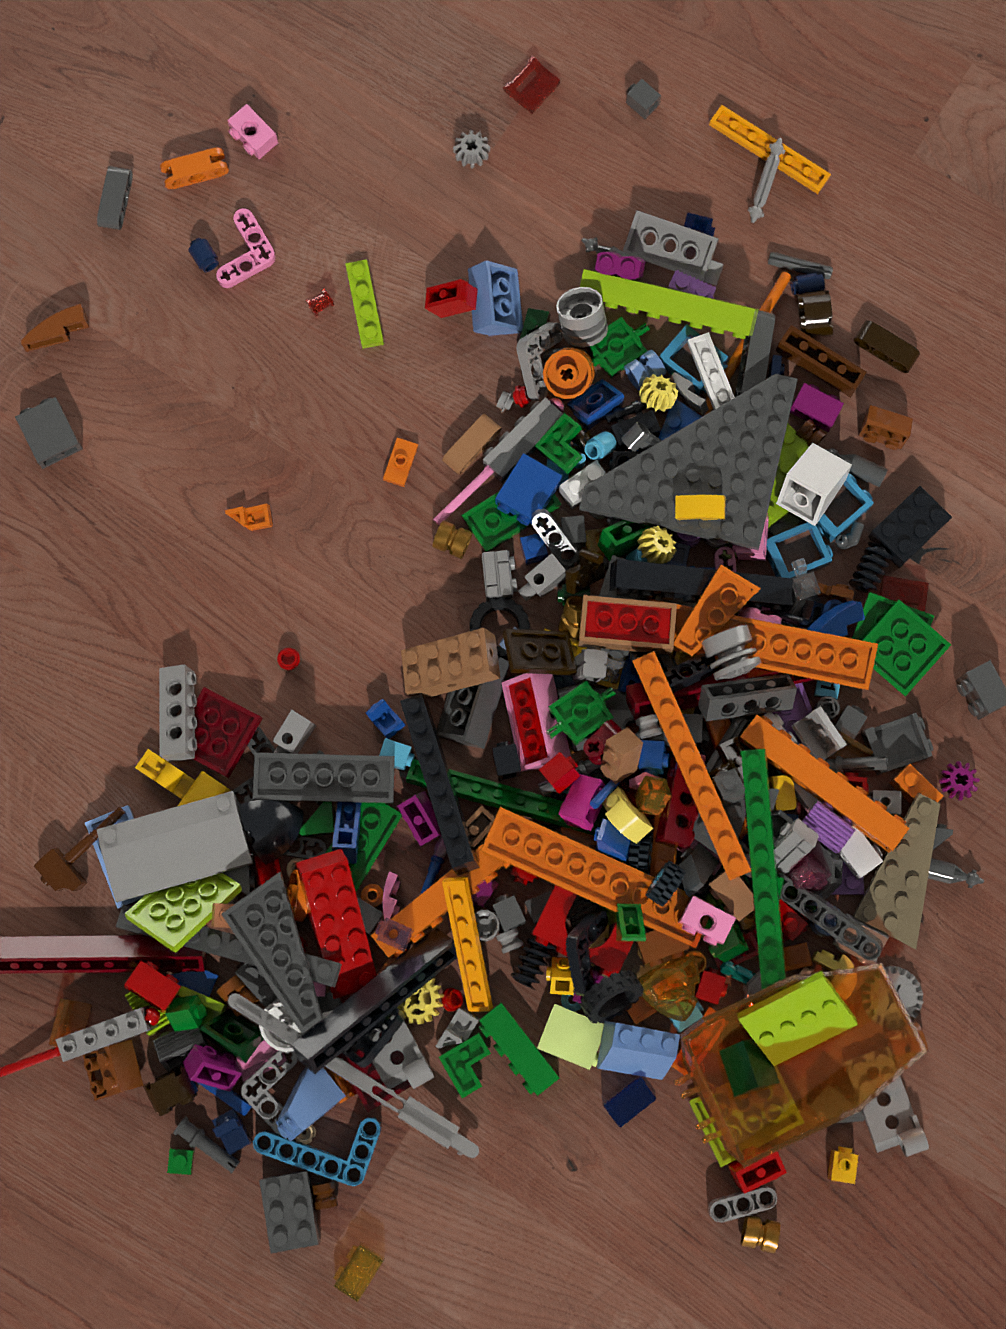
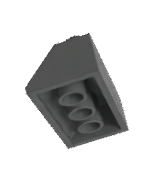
[436,656,509,749]

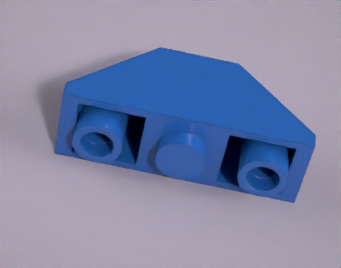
[594,819,631,865]

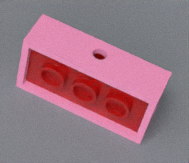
[502,673,571,772]

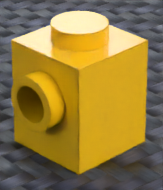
[827,1146,859,1184]

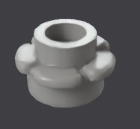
[496,390,514,412]

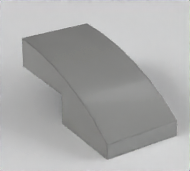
[672,372,708,416]

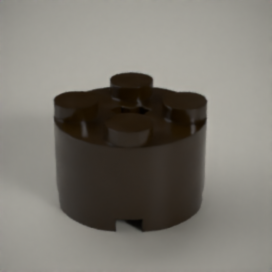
[798,290,833,337]
[143,1065,199,1116]

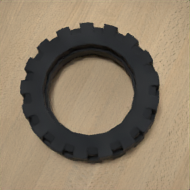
[469,597,530,659]
[580,970,644,1024]

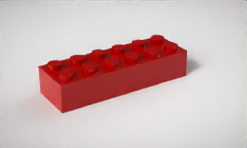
[296,849,377,999]

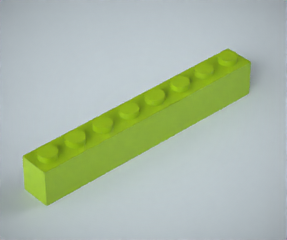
[580,269,759,339]

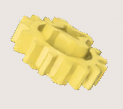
[398,978,444,1025]

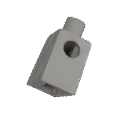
[518,554,566,601]
[273,710,316,754]

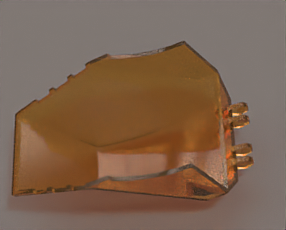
[674,963,927,1167]

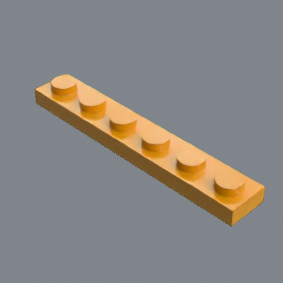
[709,105,831,194]
[442,877,493,1012]

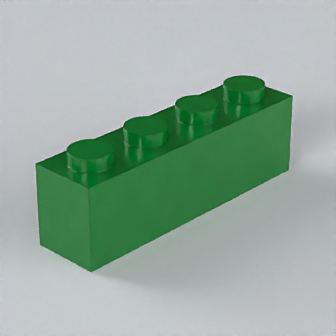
[479,1003,560,1096]

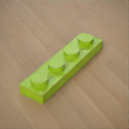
[345,259,384,349]

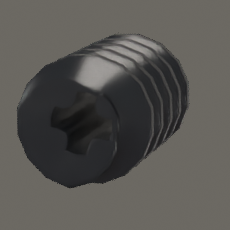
[848,542,893,593]
[511,938,556,990]

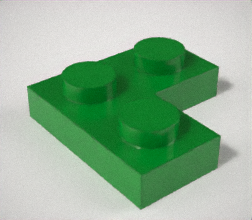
[535,413,583,474]
[439,1033,491,1098]

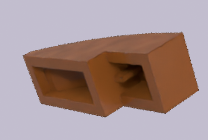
[21,304,89,352]

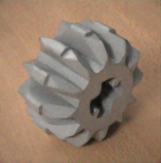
[453,130,490,169]

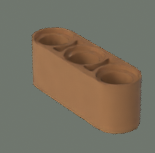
[442,413,502,475]

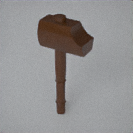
[34,807,125,891]

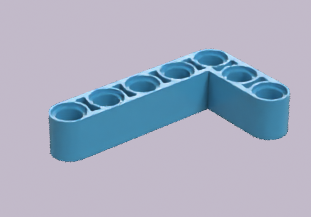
[253,1117,382,1186]

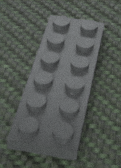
[253,753,395,803]

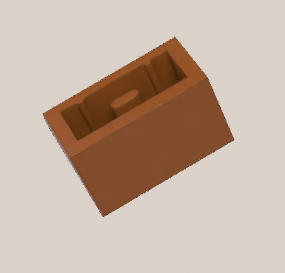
[858,405,913,450]
[83,1039,144,1101]

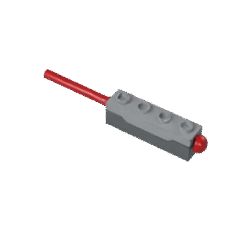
[0,1005,160,1078]

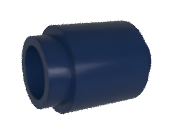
[188,238,219,272]
[791,273,825,298]

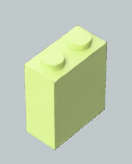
[537,1004,604,1070]

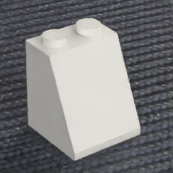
[776,443,852,526]

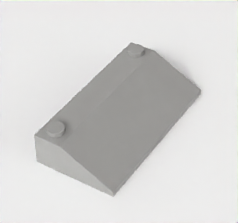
[97,791,253,903]

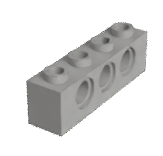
[159,664,197,762]

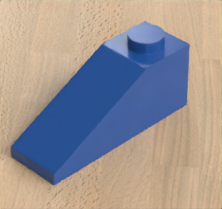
[332,802,362,864]

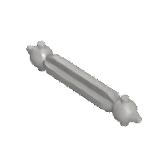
[748,138,785,223]

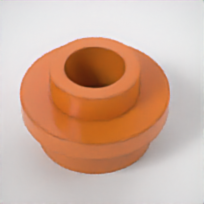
[361,884,384,907]

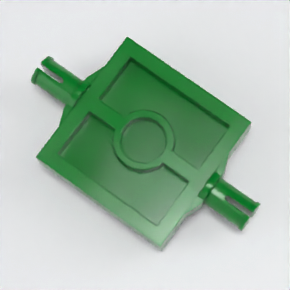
[588,316,650,378]
[546,681,616,746]

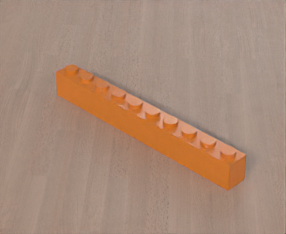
[633,652,751,881]

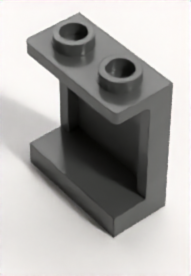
[15,397,83,469]
[861,713,933,776]

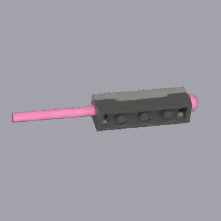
[433,397,564,525]

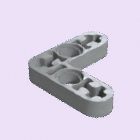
[516,322,563,401]
[241,1050,298,1136]

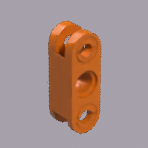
[160,148,229,189]

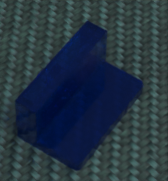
[603,1076,656,1127]

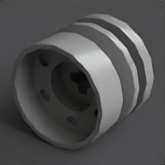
[556,287,608,347]
[701,625,762,680]

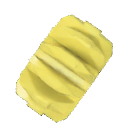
[639,374,678,412]
[637,525,677,564]

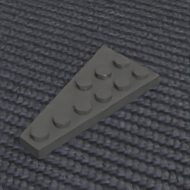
[221,872,323,1034]

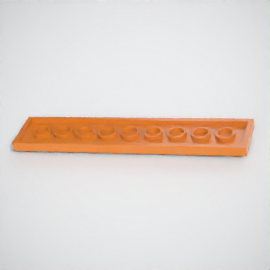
[649,599,878,690]
[480,807,714,948]

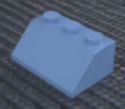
[468,260,523,336]
[597,1021,680,1080]

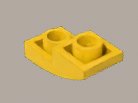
[675,495,725,520]

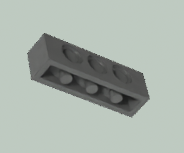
[698,674,797,721]
[610,710,703,748]

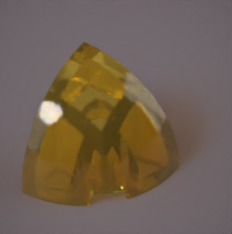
[638,955,700,1021]

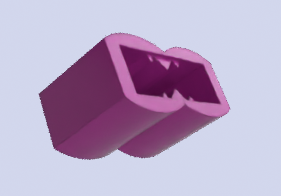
[595,252,646,279]

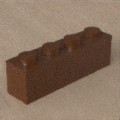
[776,325,867,398]

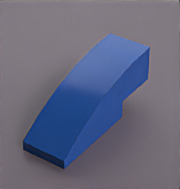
[806,601,865,637]

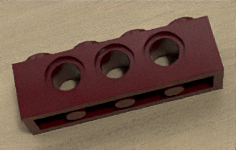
[655,752,707,849]

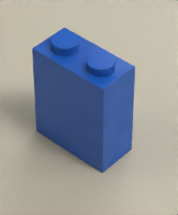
[495,453,562,526]

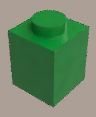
[165,995,207,1031]

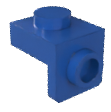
[366,699,406,739]

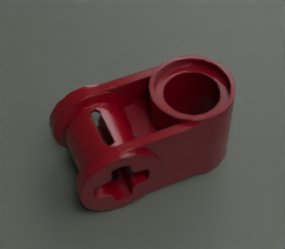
[583,719,623,765]

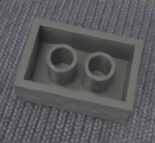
[259,1170,321,1253]

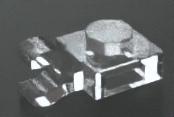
[791,558,821,601]

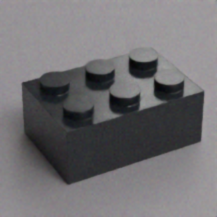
[868,486,952,569]

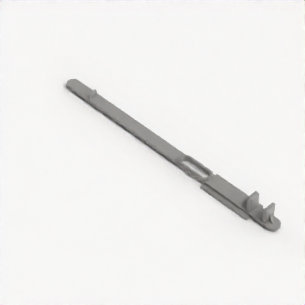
[228,993,479,1158]

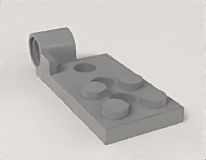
[623,210,724,285]
[360,1015,435,1089]
[844,1046,929,1157]

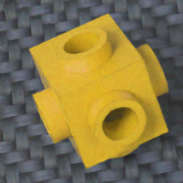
[546,957,574,995]

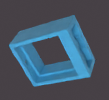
[659,324,728,396]
[816,473,874,543]
[766,522,833,580]

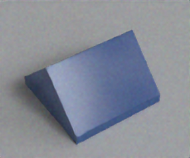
[567,379,624,431]

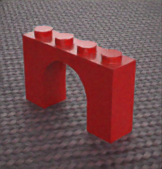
[532,885,634,977]

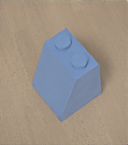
[276,1067,345,1142]

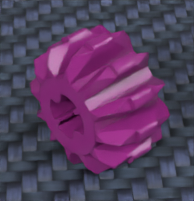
[939,761,980,801]

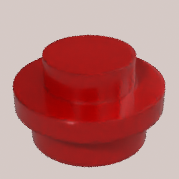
[513,385,531,408]
[277,648,300,671]
[441,988,463,1012]

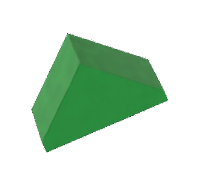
[299,802,335,837]
[616,904,646,941]

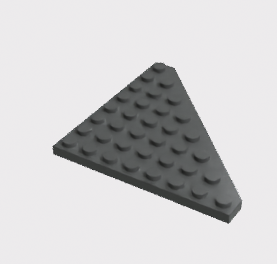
[580,374,797,550]

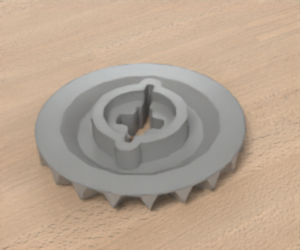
[862,966,923,1028]

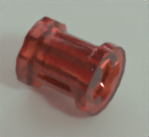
[306,288,335,317]

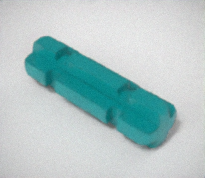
[720,961,756,984]

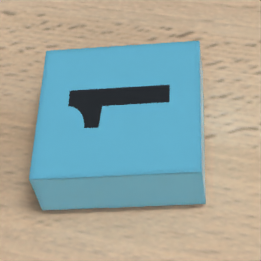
[814,680,840,700]

